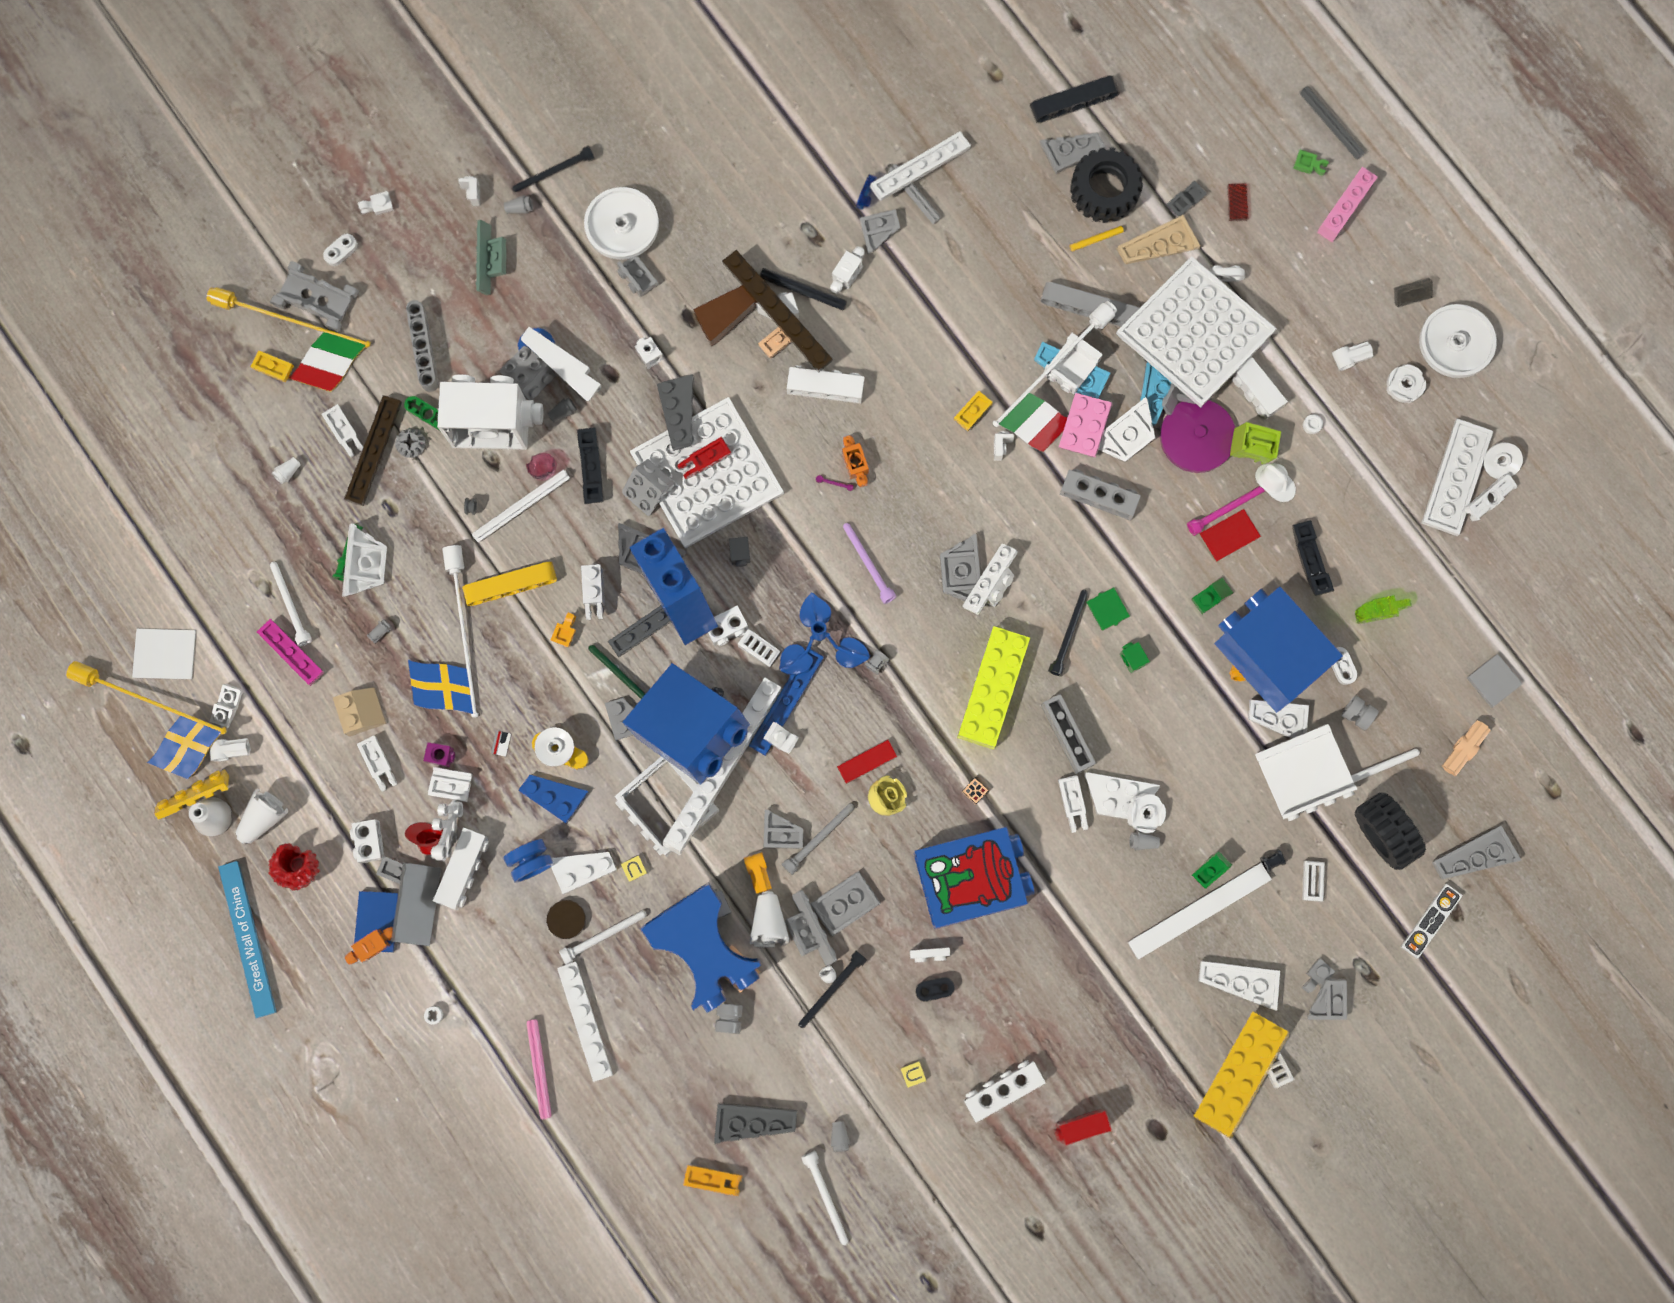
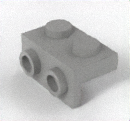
[617,256,658,297]

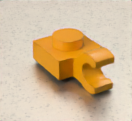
[550,612,577,648]

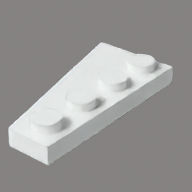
[1198,961,1280,1011]

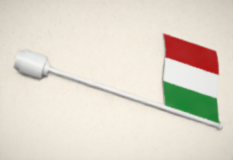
[993,301,1117,452]

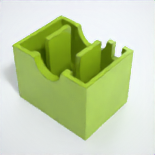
[1230,422,1281,464]

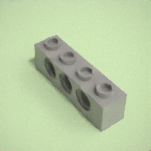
[1059,469,1141,521]

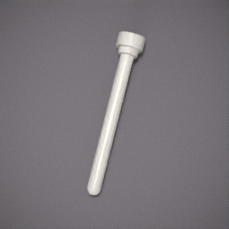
[270,561,312,646]
[1351,749,1420,782]
[559,911,647,965]
[801,1151,848,1245]

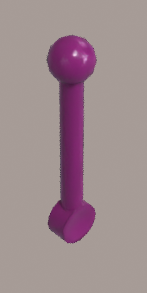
[816,475,854,491]

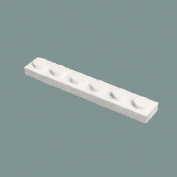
[870,132,971,201]
[557,962,613,1082]

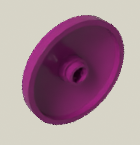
[1160,400,1235,473]

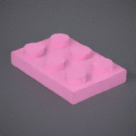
[1059,393,1112,458]

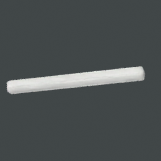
[472,470,569,542]

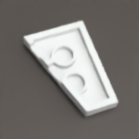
[551,852,617,895]

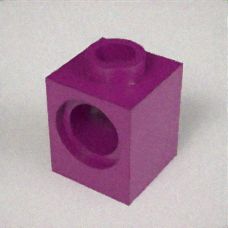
[423,742,455,767]

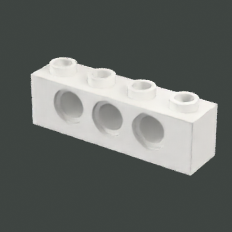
[963,1060,1045,1122]

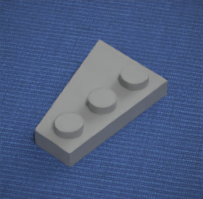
[1039,133,1106,174]

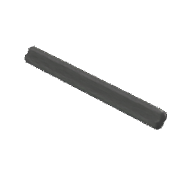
[1300,86,1365,160]

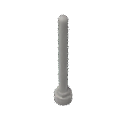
[781,803,855,875]

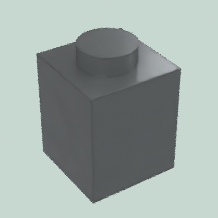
[729,536,751,567]

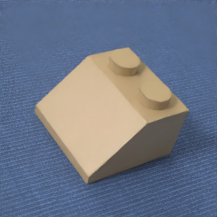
[332,688,386,737]

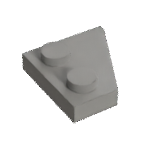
[859,209,900,254]

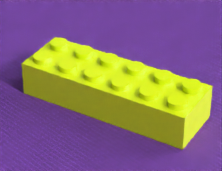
[957,626,1030,750]

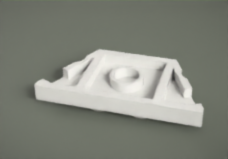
[1098,397,1155,462]
[342,524,387,597]
[1085,772,1160,820]

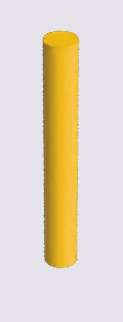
[1070,226,1124,252]

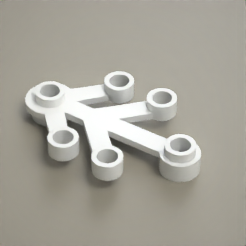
[431,800,463,861]

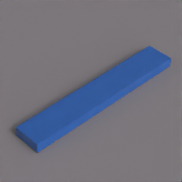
[749,649,824,756]

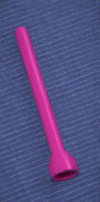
[1187,486,1265,536]

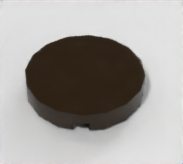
[546,900,586,939]

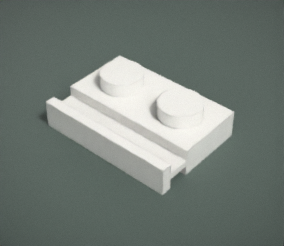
[428,767,473,802]

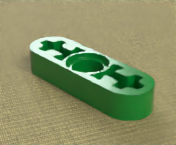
[404,396,441,432]

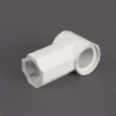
[1332,342,1373,371]
[210,738,251,762]

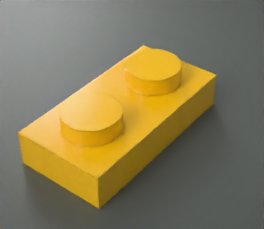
[250,350,294,383]
[954,390,993,431]

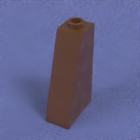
[693,285,757,347]

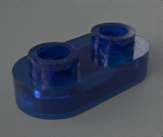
[856,174,877,210]

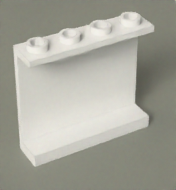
[1255,724,1357,821]

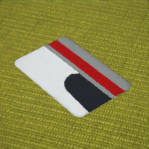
[491,731,511,756]

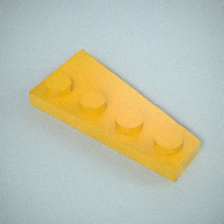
[154,769,229,820]

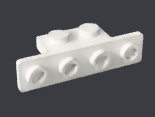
[963,544,1018,615]

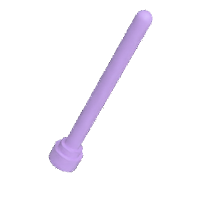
[843,523,897,604]

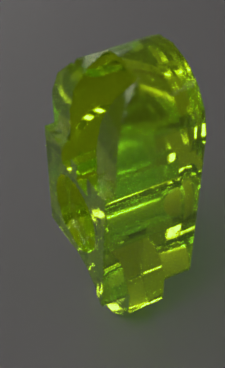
[1355,595,1412,624]

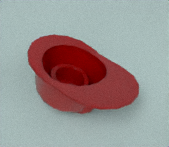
[405,822,443,855]

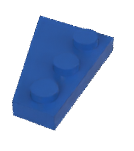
[518,774,589,824]

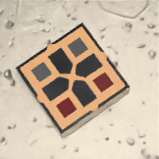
[962,777,989,805]

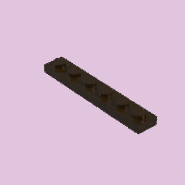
[344,395,402,507]

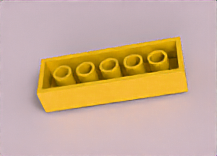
[1194,1011,1289,1139]

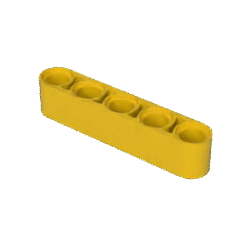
[462,562,557,606]

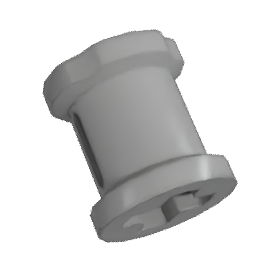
[864,650,889,675]

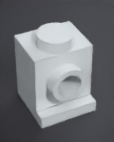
[635,337,664,369]

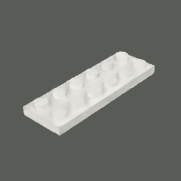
[1421,419,1493,536]

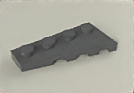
[657,374,694,451]
[714,1103,797,1144]

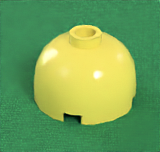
[868,776,907,816]

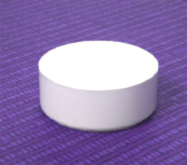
[1303,414,1323,434]

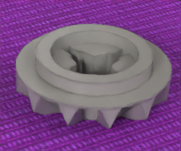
[395,428,426,458]

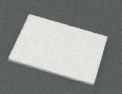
[132,629,196,679]

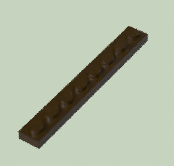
[722,249,833,373]

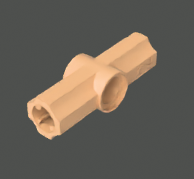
[1442,720,1491,776]

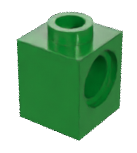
[1120,642,1150,674]

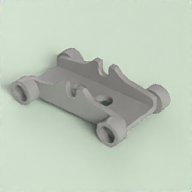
[270,261,359,333]

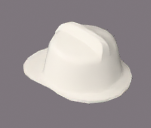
[1255,463,1296,502]

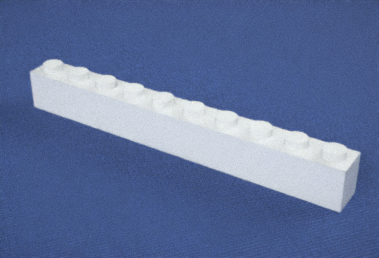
[663,678,781,855]

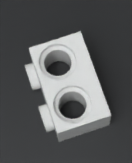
[708,605,748,646]
[350,819,385,863]

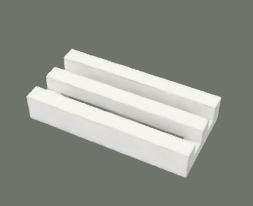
[1302,861,1325,902]

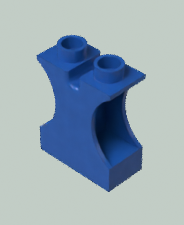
[641,882,761,1013]

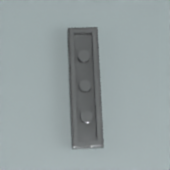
[608,605,671,657]

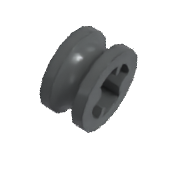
[464,498,477,515]

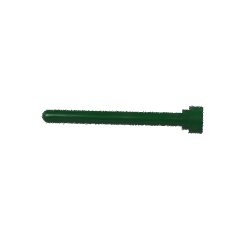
[588,645,646,699]

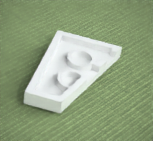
[1248,700,1309,739]

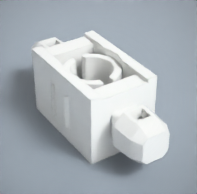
[830,246,864,294]

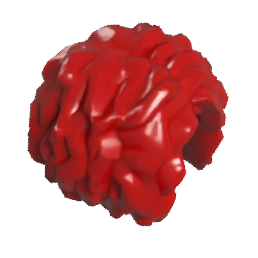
[268,843,320,891]

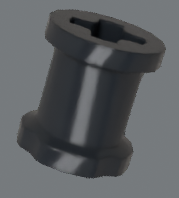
[1260,849,1286,873]

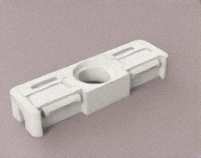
[1465,474,1517,521]

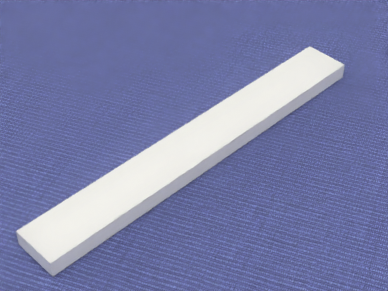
[1127,863,1272,960]

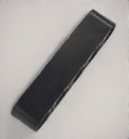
[1030,75,1120,123]

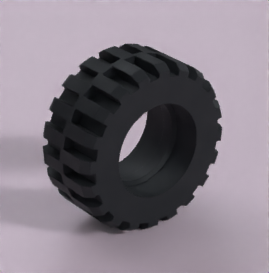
[1070,147,1143,223]
[1355,793,1426,870]

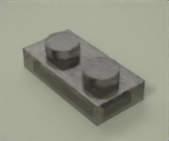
[1394,278,1433,307]

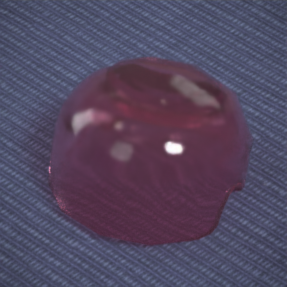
[526,453,557,481]

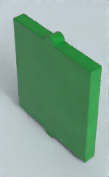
[1086,588,1130,631]

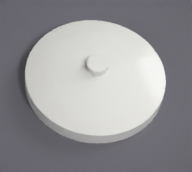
[584,187,659,259]
[1419,304,1497,378]

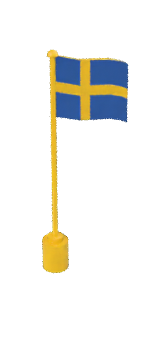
[66,661,227,779]

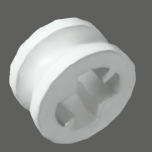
[424,1006,443,1025]

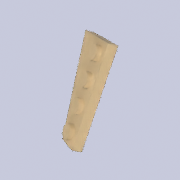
[1117,215,1200,265]

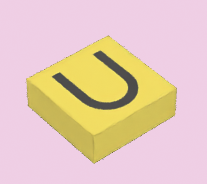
[621,856,647,882]
[901,1062,926,1088]

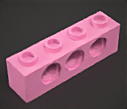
[1317,167,1378,242]

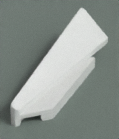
[521,327,601,401]

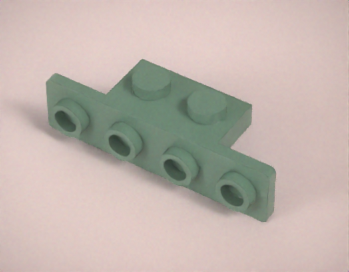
[476,220,506,296]

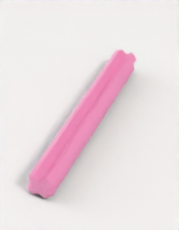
[527,1019,552,1119]

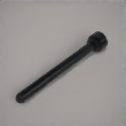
[512,145,595,192]
[1048,589,1088,677]
[798,950,868,1028]

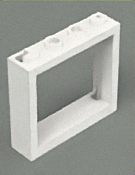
[614,757,719,857]

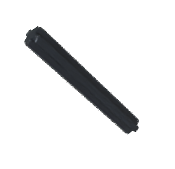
[760,268,847,311]

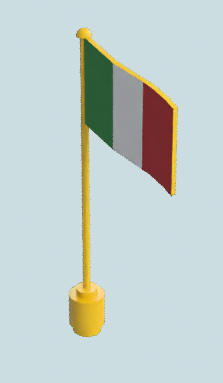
[207,287,371,392]

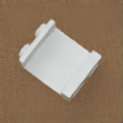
[1044,333,1102,394]

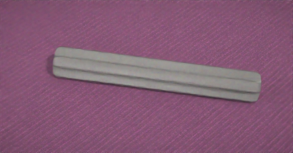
[889,164,940,224]

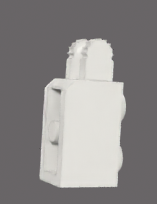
[581,564,605,620]

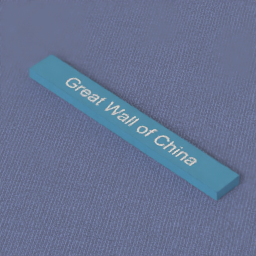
[218,861,277,1018]

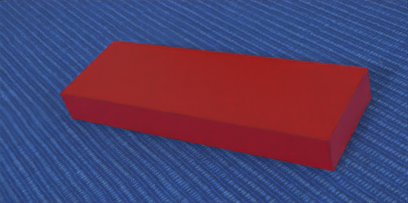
[837,740,897,784]

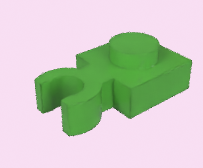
[1293,150,1329,176]

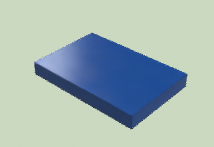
[354,891,398,953]

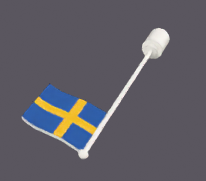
[408,545,479,718]

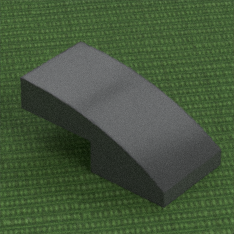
[1167,180,1207,217]

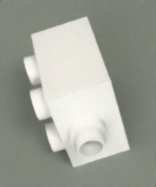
[438,374,543,450]

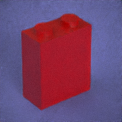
[1054,1109,1112,1145]

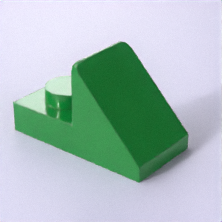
[1191,578,1233,615]
[1192,851,1232,889]

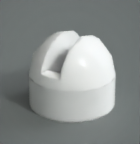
[819,966,837,983]

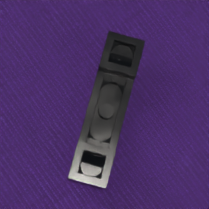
[577,427,604,504]
[1292,520,1334,596]

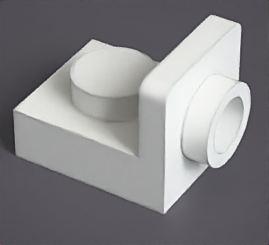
[458,176,480,206]
[994,431,1014,461]
[763,722,798,754]

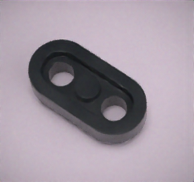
[915,977,955,1002]

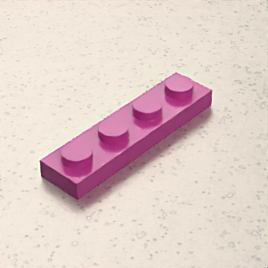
[257,619,325,686]

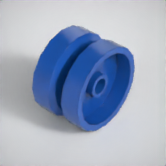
[503,839,554,883]

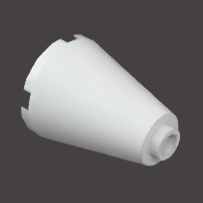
[235,789,288,844]
[189,798,232,836]
[749,891,789,948]

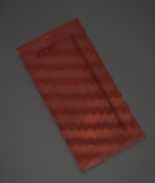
[1227,184,1248,221]

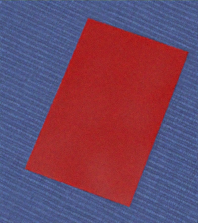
[1199,509,1261,562]

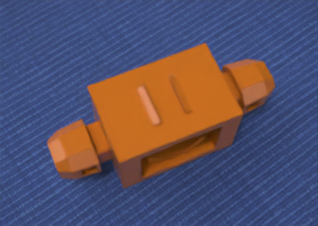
[842,435,869,487]
[345,927,393,964]

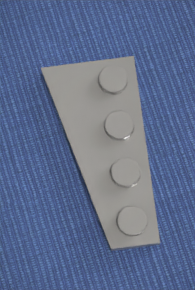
[1432,826,1521,879]

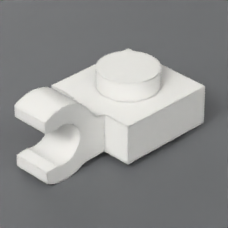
[358,191,394,215]

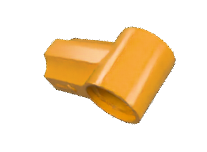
[743,852,772,894]

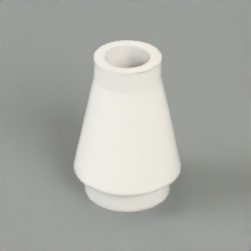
[272,457,301,484]

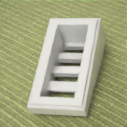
[738,629,781,667]
[1267,1052,1294,1088]

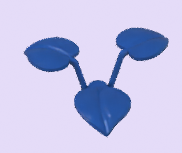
[779,592,870,675]

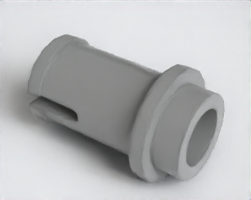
[367,619,391,644]

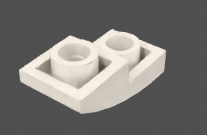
[210,684,243,728]

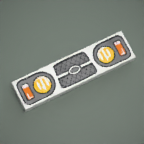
[1400,884,1463,959]

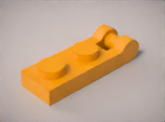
[683,1165,742,1196]

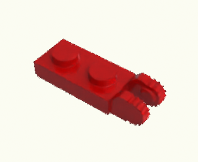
[677,437,732,479]

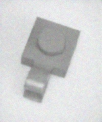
[1302,958,1335,993]

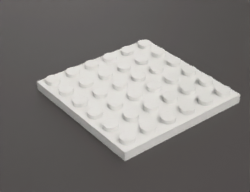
[1116,256,1276,408]
[630,397,784,548]

